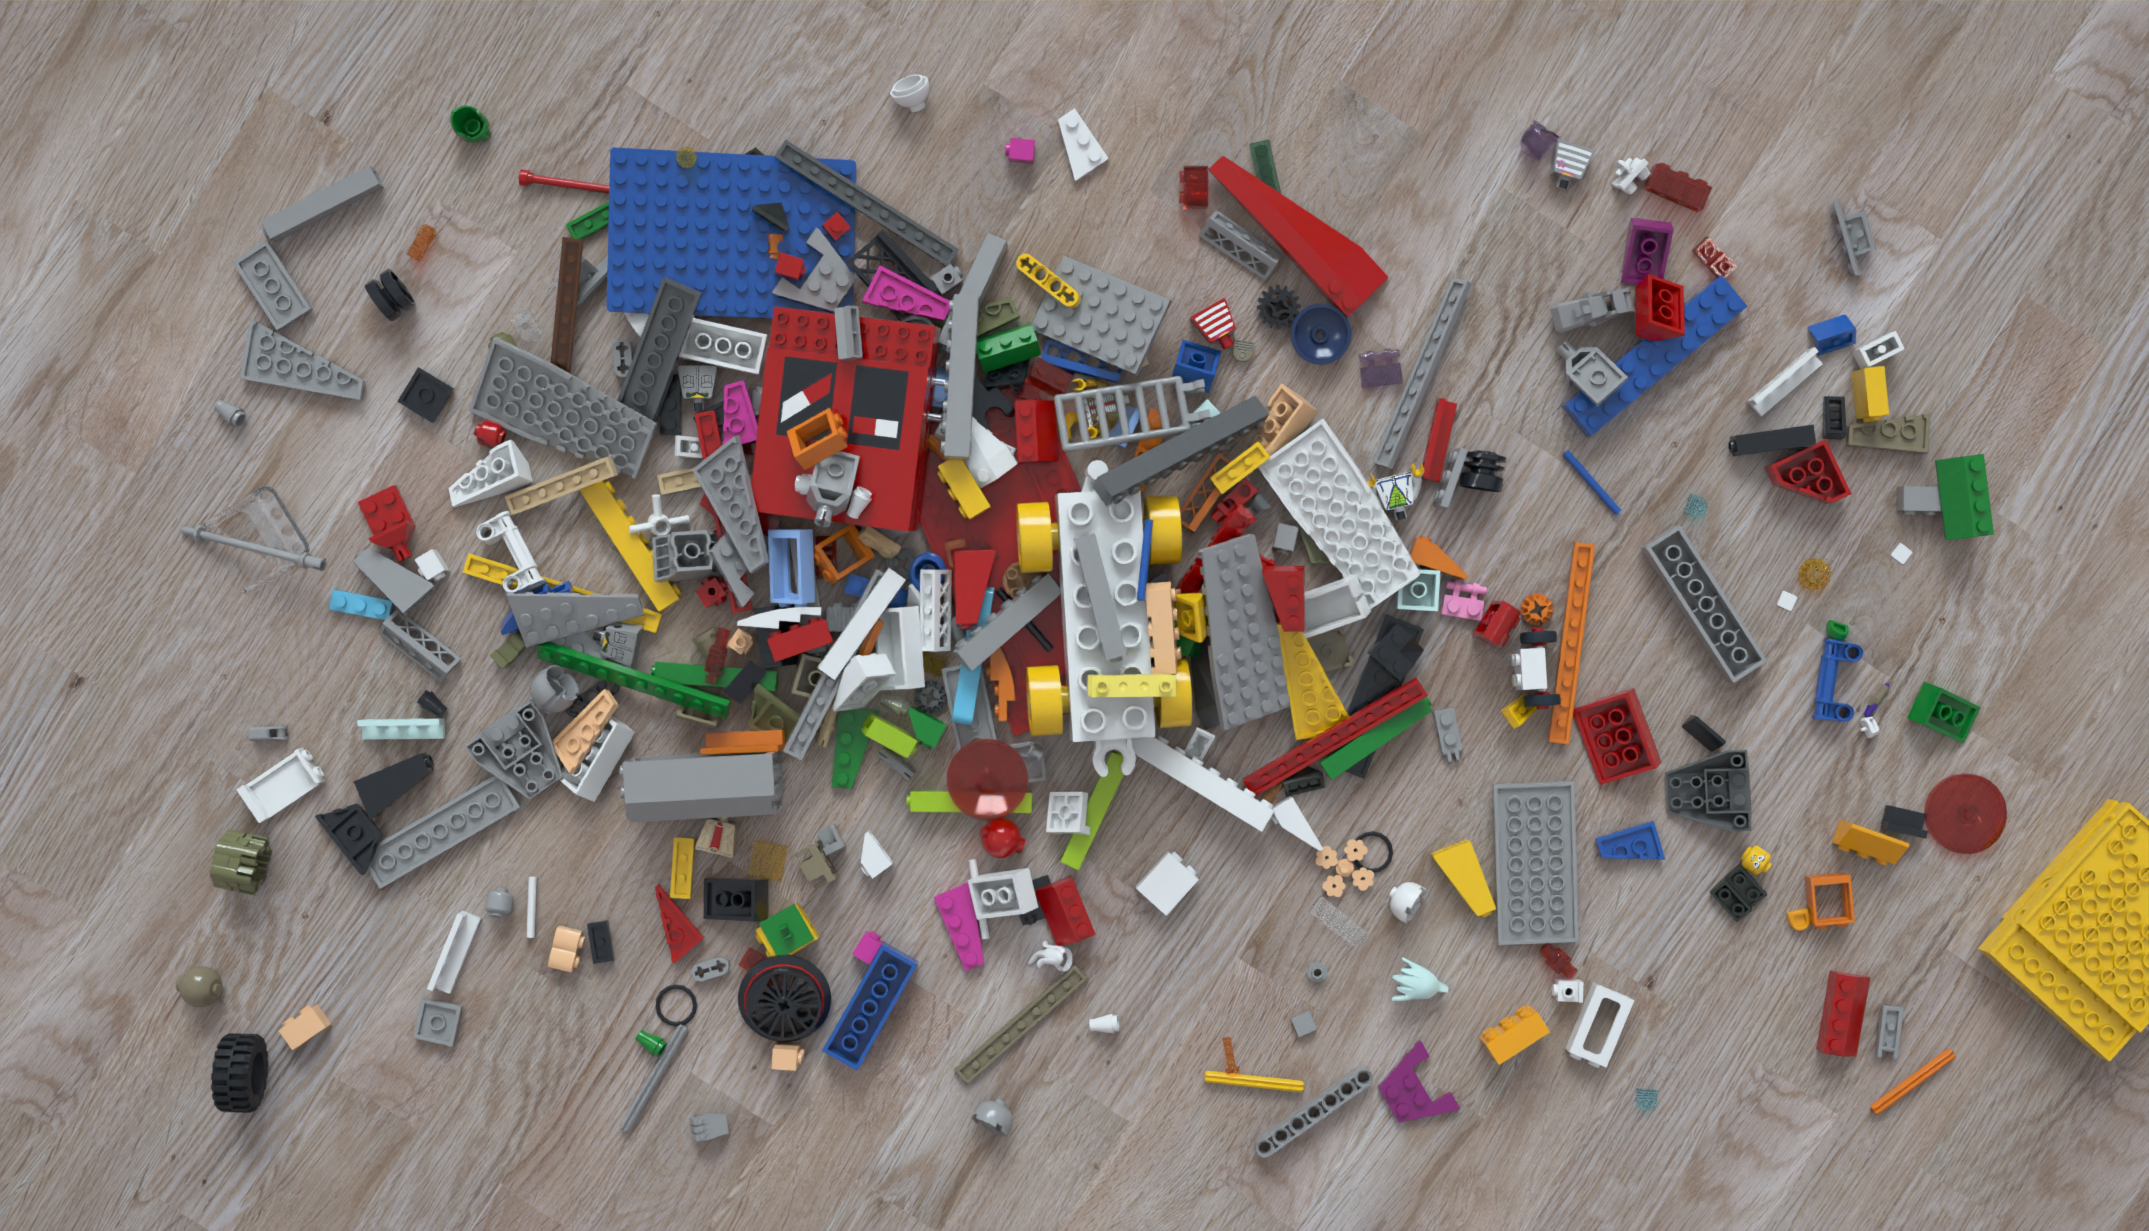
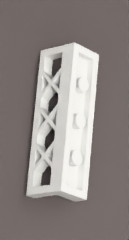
[1747,347,1822,417]
[920,569,952,652]
[427,911,482,994]

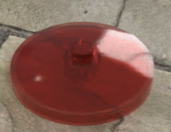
[947,739,1028,821]
[1924,773,2007,854]

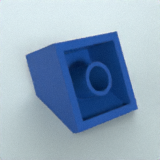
[1172,339,1221,393]

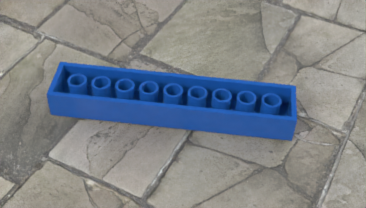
[1561,275,1748,437]

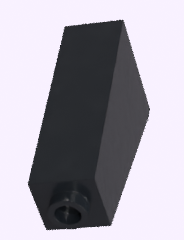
[1728,424,1816,457]
[354,752,434,819]

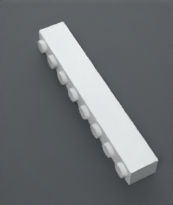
[1132,735,1275,832]

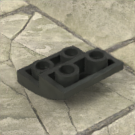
[1710,864,1767,922]

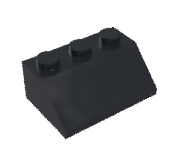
[754,604,799,669]

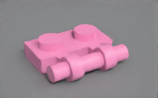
[1440,580,1487,621]

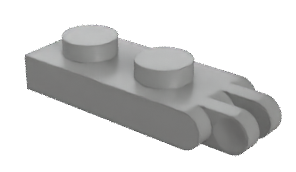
[1433,707,1463,763]

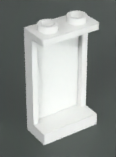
[236,748,325,823]

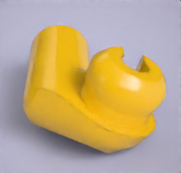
[1065,412,1078,440]

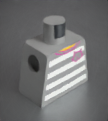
[1550,139,1595,191]

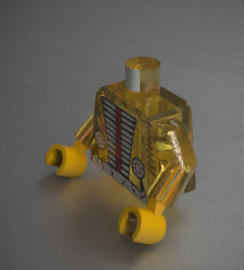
[1072,378,1131,440]

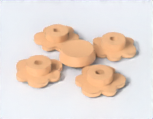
[1315,839,1374,897]

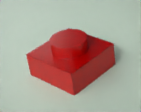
[822,212,851,241]

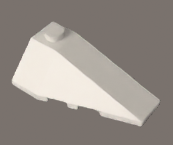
[941,413,1018,489]

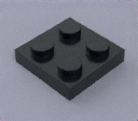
[397,367,455,423]

